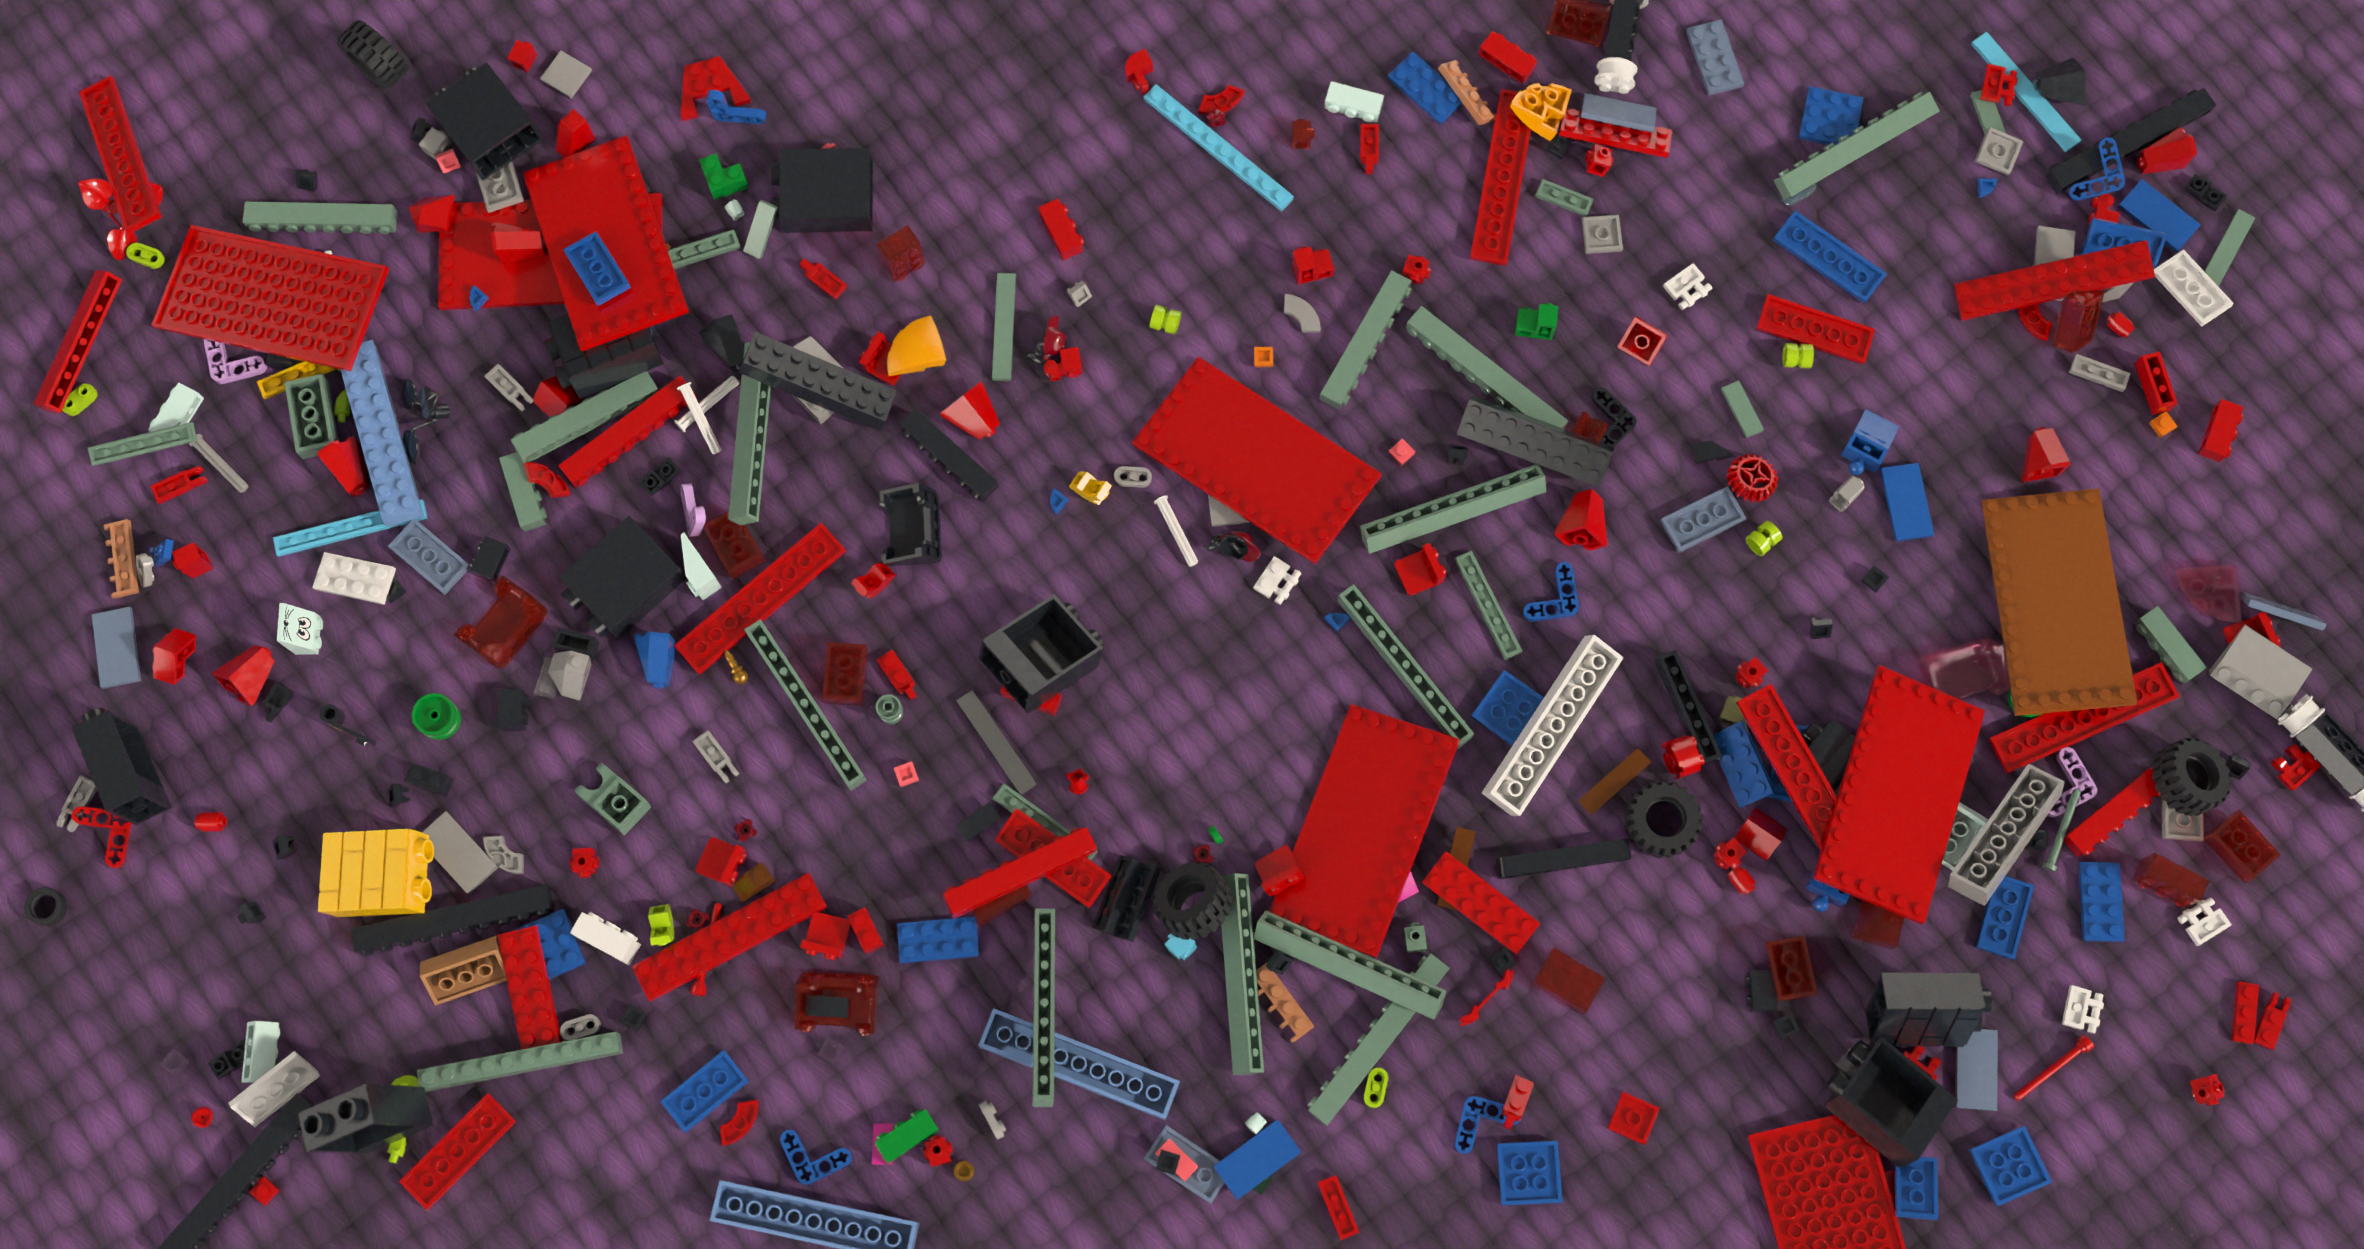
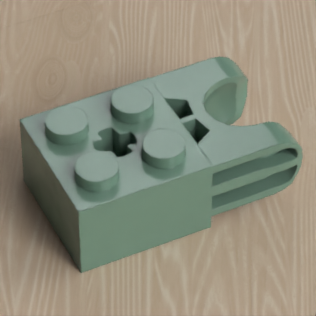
[574,763,651,836]

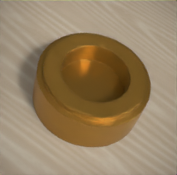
[954,1161,974,1181]

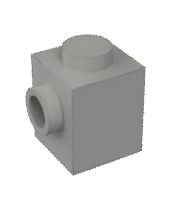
[419,128,451,160]

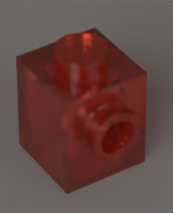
[1292,119,1314,149]

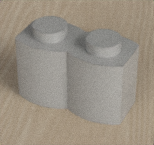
[1829,476,1864,512]

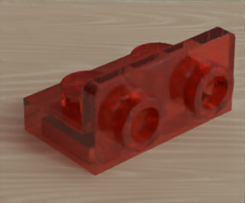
[1572,412,1608,442]

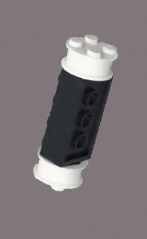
[1594,0,1649,94]
[2277,694,2364,811]

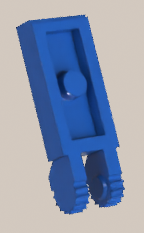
[149,539,174,567]

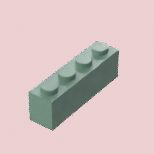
[499,452,547,532]
[2134,606,2207,685]

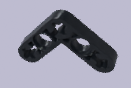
[1592,387,1637,447]

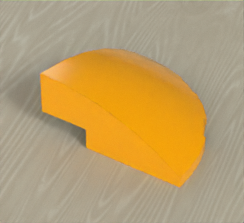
[1510,83,1571,141]
[887,316,946,376]

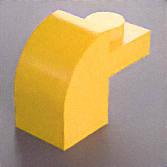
[1069,471,1112,505]

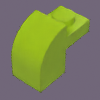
[648,904,675,946]

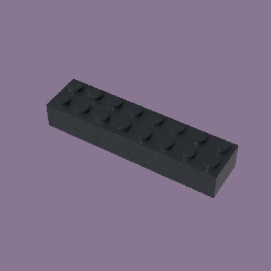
[738,332,896,431]
[1457,395,1615,487]

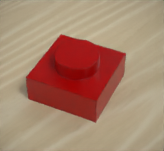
[249,1176,280,1206]

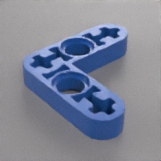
[706,90,766,124]
[2069,137,2125,200]
[1523,562,1579,622]
[1454,1096,1521,1154]
[780,1130,853,1185]

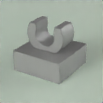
[1067,281,1092,307]

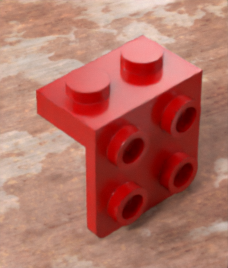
[859,331,901,386]
[1394,543,1447,596]
[2222,612,2281,647]
[696,837,747,887]
[1254,845,1305,897]
[800,912,851,961]

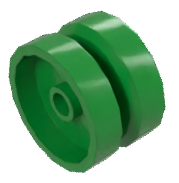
[412,693,461,740]

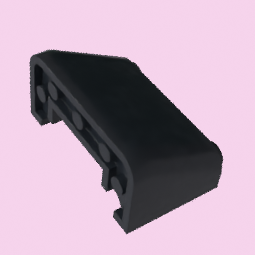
[879,483,942,566]

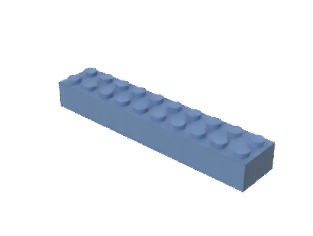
[340,340,424,527]
[978,1008,1180,1121]
[710,1180,920,1249]

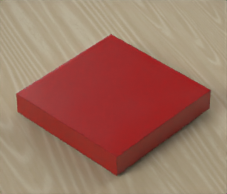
[1607,1091,1660,1145]

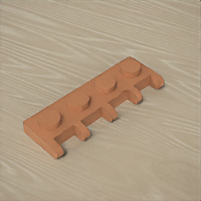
[1438,60,1496,125]
[104,519,139,598]
[1256,963,1315,1043]

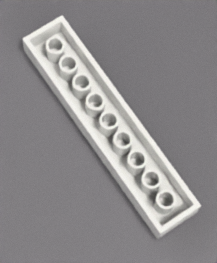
[1482,635,1623,816]

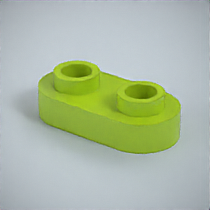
[126,243,164,269]
[62,384,97,416]
[1364,1068,1388,1108]

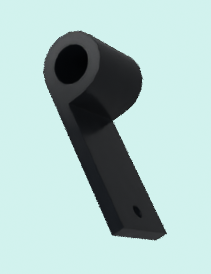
[320,704,376,747]

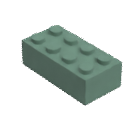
[284,374,339,459]

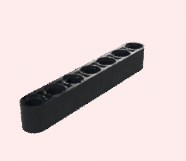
[1495,839,1632,879]

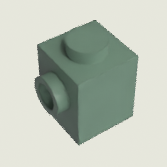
[1403,923,1427,954]

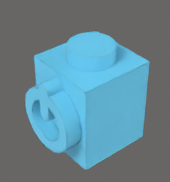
[1165,933,1197,960]

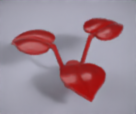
[78,178,163,261]

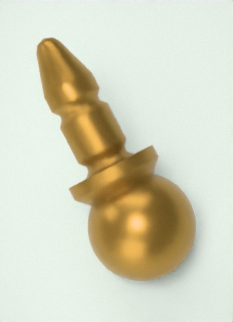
[725,651,748,685]

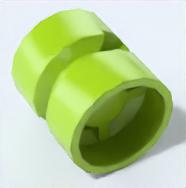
[1150,305,1182,335]
[1782,343,1814,368]
[1745,521,1782,556]

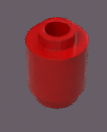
[2106,311,2135,338]
[195,812,227,832]
[1727,865,1756,895]

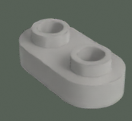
[1114,466,1152,488]
[136,553,154,588]
[560,1014,601,1041]
[979,1100,1006,1140]

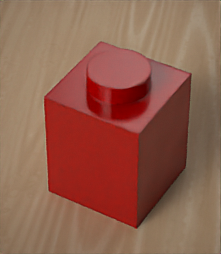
[507,40,537,73]

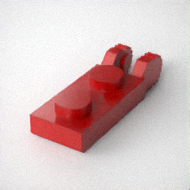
[150,466,208,504]
[2254,991,2291,1050]

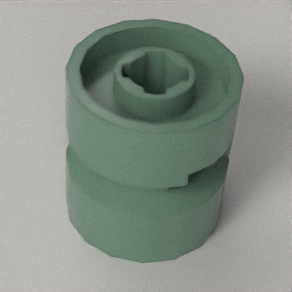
[876,694,904,725]

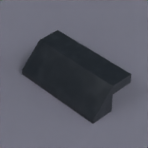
[1092,855,1161,942]

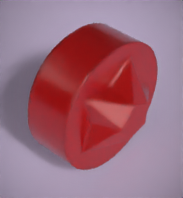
[191,1106,214,1128]

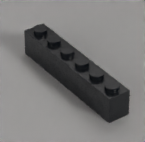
[900,408,999,502]
[1655,650,1722,767]

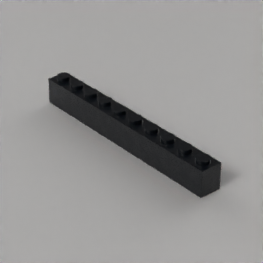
[2045,88,2216,194]
[351,885,554,957]
[157,1093,316,1249]

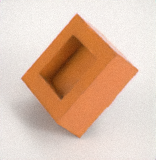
[1254,347,1273,367]
[2149,411,2178,438]

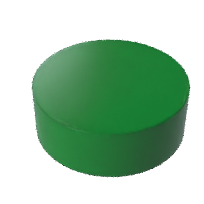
[1208,825,1224,845]

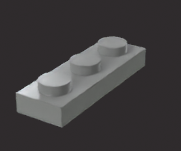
[2069,354,2130,392]

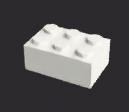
[570,912,641,966]

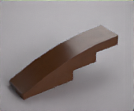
[1578,748,1652,815]
[1437,827,1476,911]

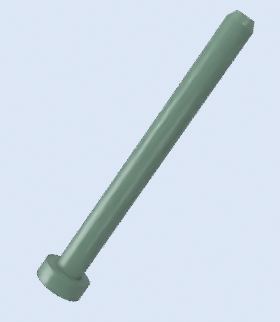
[2042,788,2080,872]

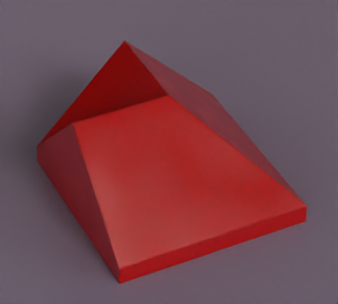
[409,195,455,233]

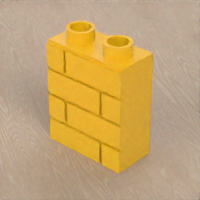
[318,829,434,917]

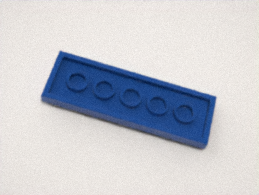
[1773,210,1887,304]

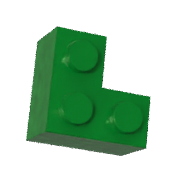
[699,153,749,200]
[1514,303,1558,340]

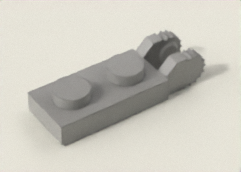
[484,364,533,412]
[692,730,739,783]
[56,775,97,832]

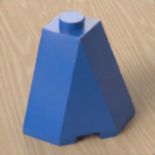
[634,632,676,689]

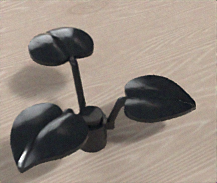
[402,378,450,464]

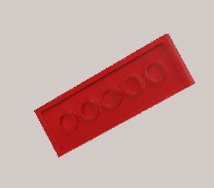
[1559,108,1672,158]
[1756,294,1875,365]
[995,808,1113,908]
[1422,851,1541,955]
[497,926,562,1050]
[399,1093,517,1210]

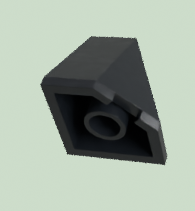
[2033,58,2086,105]
[700,314,745,373]

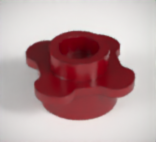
[1207,110,1226,127]
[734,819,757,842]
[1192,844,1213,863]
[686,909,709,931]

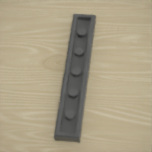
[956,690,1037,795]

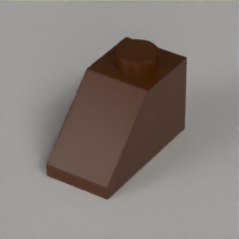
[732,862,776,903]

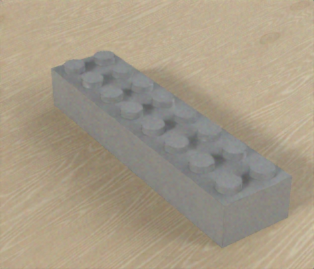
[1948,764,2064,906]

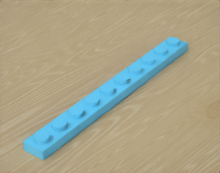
[1144,85,1294,212]

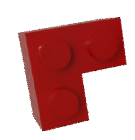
[1292,246,1334,285]
[152,628,196,685]

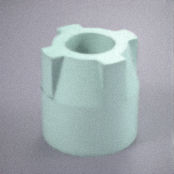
[725,200,744,221]
[1245,1112,1266,1134]

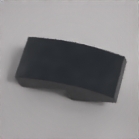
[2185,174,2227,212]
[638,457,682,496]
[956,802,1001,841]
[805,995,850,1018]
[208,1040,246,1080]

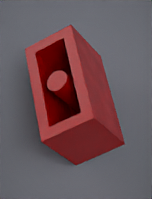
[172,542,213,579]
[847,907,884,954]

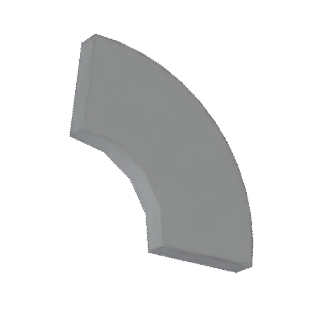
[1284,294,1321,333]
[483,836,524,874]

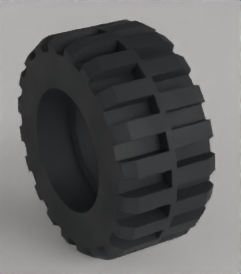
[336,20,409,90]
[2152,737,2231,816]
[1624,781,1703,858]
[1153,862,1232,940]

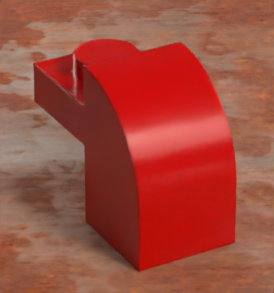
[1125,48,1153,95]
[851,562,896,599]

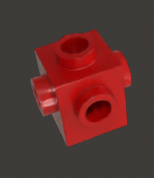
[1585,144,1613,177]
[1402,255,1431,285]
[1735,657,1768,689]
[1713,838,1747,870]
[569,848,599,878]
[2190,1074,2225,1106]
[923,1135,953,1167]

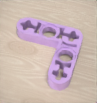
[204,339,267,384]
[680,483,706,537]
[2047,747,2097,818]

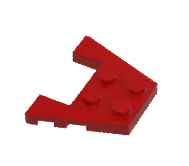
[681,56,751,121]

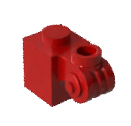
[2088,193,2120,224]
[1044,347,1083,381]

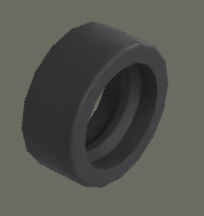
[24,887,67,926]

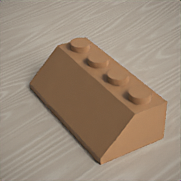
[420,936,507,1006]

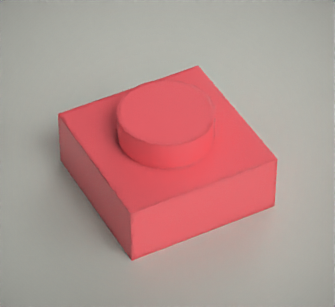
[436,149,461,174]
[1388,439,1415,466]
[894,761,919,787]

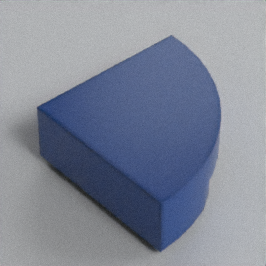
[1977,178,1997,198]
[470,285,489,312]
[1050,488,1069,515]
[1324,613,1351,632]

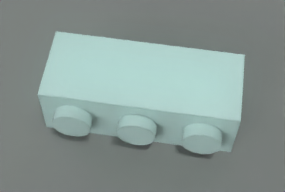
[1324,81,1384,122]
[148,382,204,432]
[242,1021,280,1083]

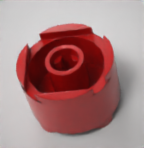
[1662,735,1705,779]

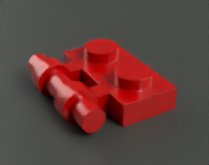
[1980,64,2018,106]

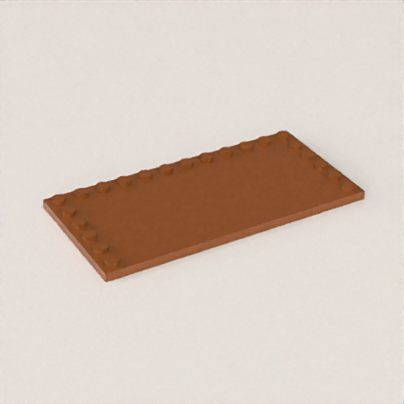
[1981,488,2137,716]

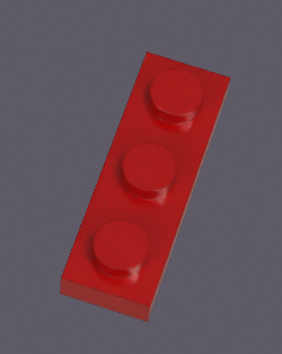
[2231,981,2259,1045]
[1317,1175,1359,1240]

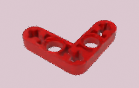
[72,806,132,869]

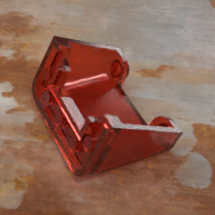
[454,575,547,669]
[795,971,879,1036]

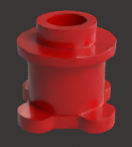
[1066,769,1089,795]

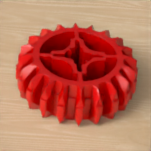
[1726,453,1779,503]

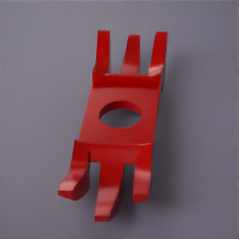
[1458,969,1514,1026]

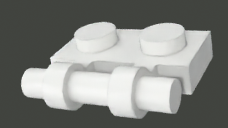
[1663,263,1712,310]
[1253,556,1301,605]
[2177,897,2231,946]
[2062,985,2104,1034]

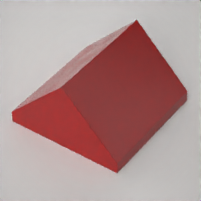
[1617,316,1668,366]
[533,376,585,417]
[1734,807,1788,861]

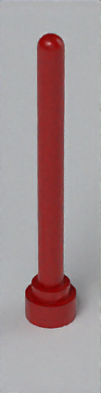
[690,902,722,997]
[2014,1035,2094,1100]

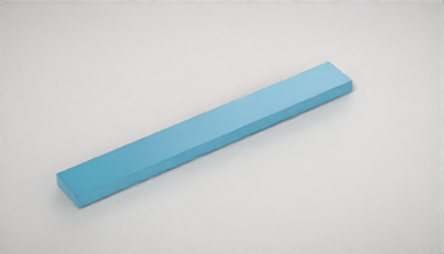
[1971,32,2081,153]
[273,499,428,557]

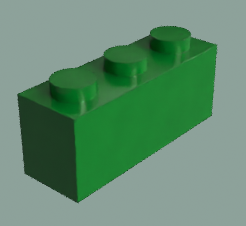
[874,1109,939,1165]

